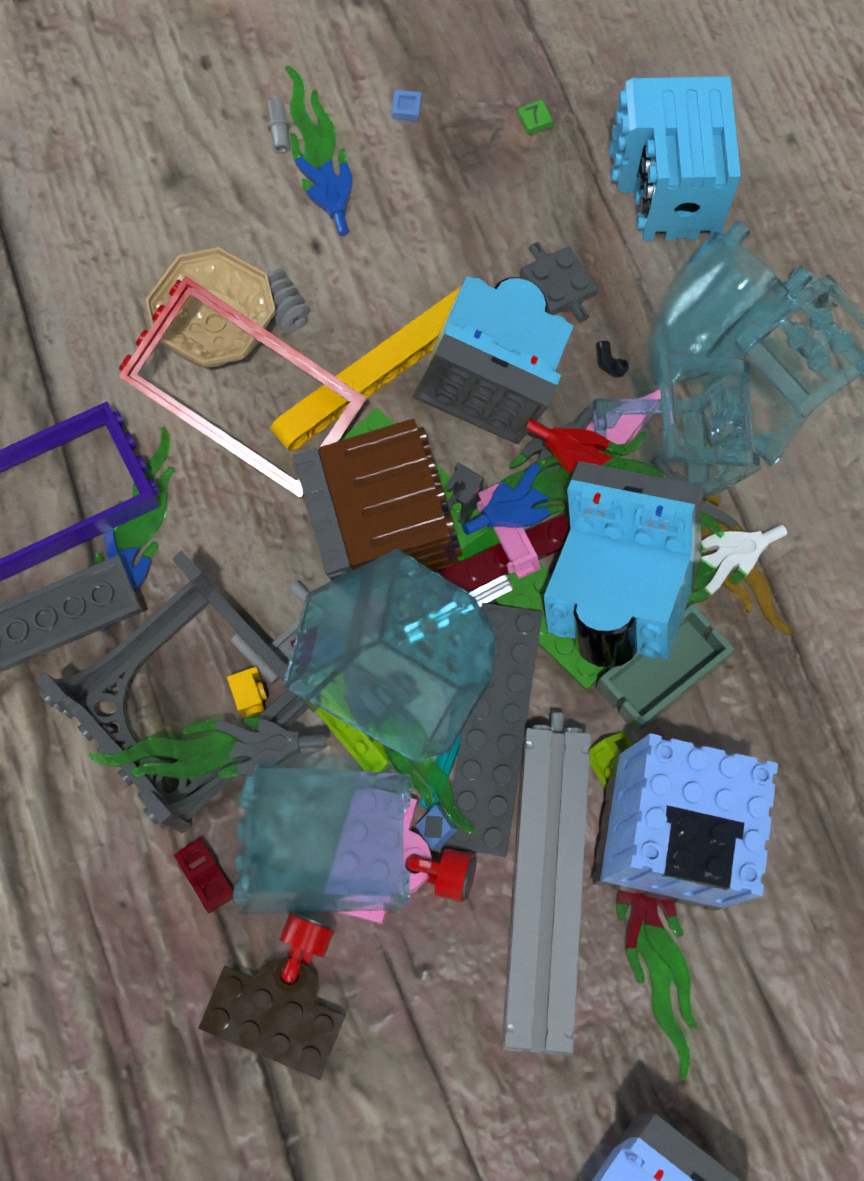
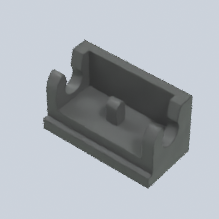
[447,462,484,524]

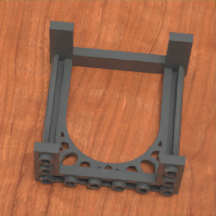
[36,551,322,834]

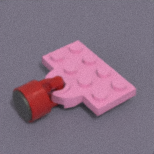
[321,784,477,925]

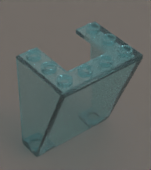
[233,765,411,914]

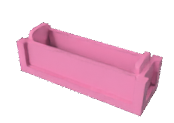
[476,483,541,579]

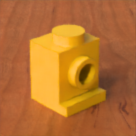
[227,667,267,719]

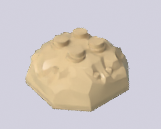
[145,247,276,367]

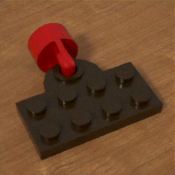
[198,911,346,1080]

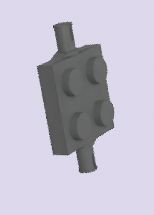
[520,242,598,323]

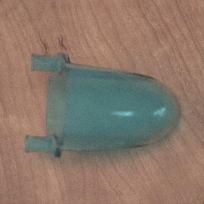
[648,221,813,381]

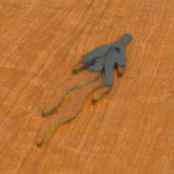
[651,455,794,635]

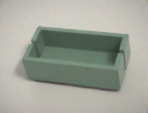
[596,604,735,735]

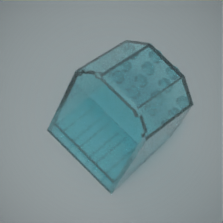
[283,548,496,763]

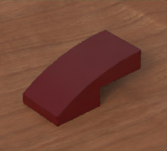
[174,838,236,914]

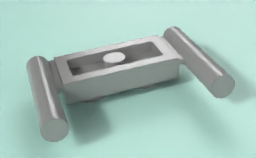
[230,581,336,685]

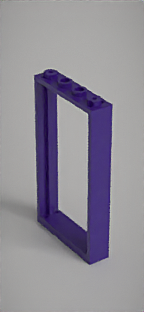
[0,401,160,581]

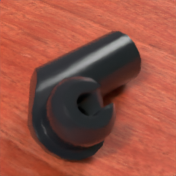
[596,340,629,377]

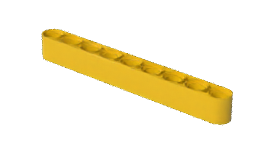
[270,286,461,452]

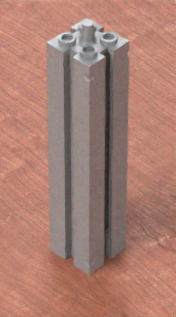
[502,712,591,1056]

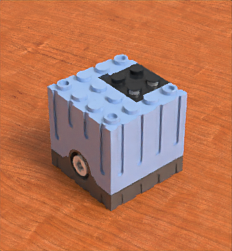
[592,733,778,911]

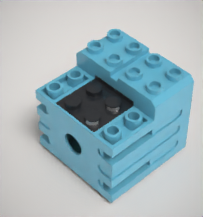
[609,76,741,241]

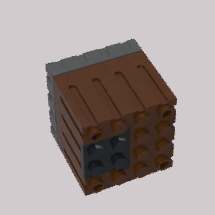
[293,418,463,601]

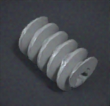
[267,269,310,333]

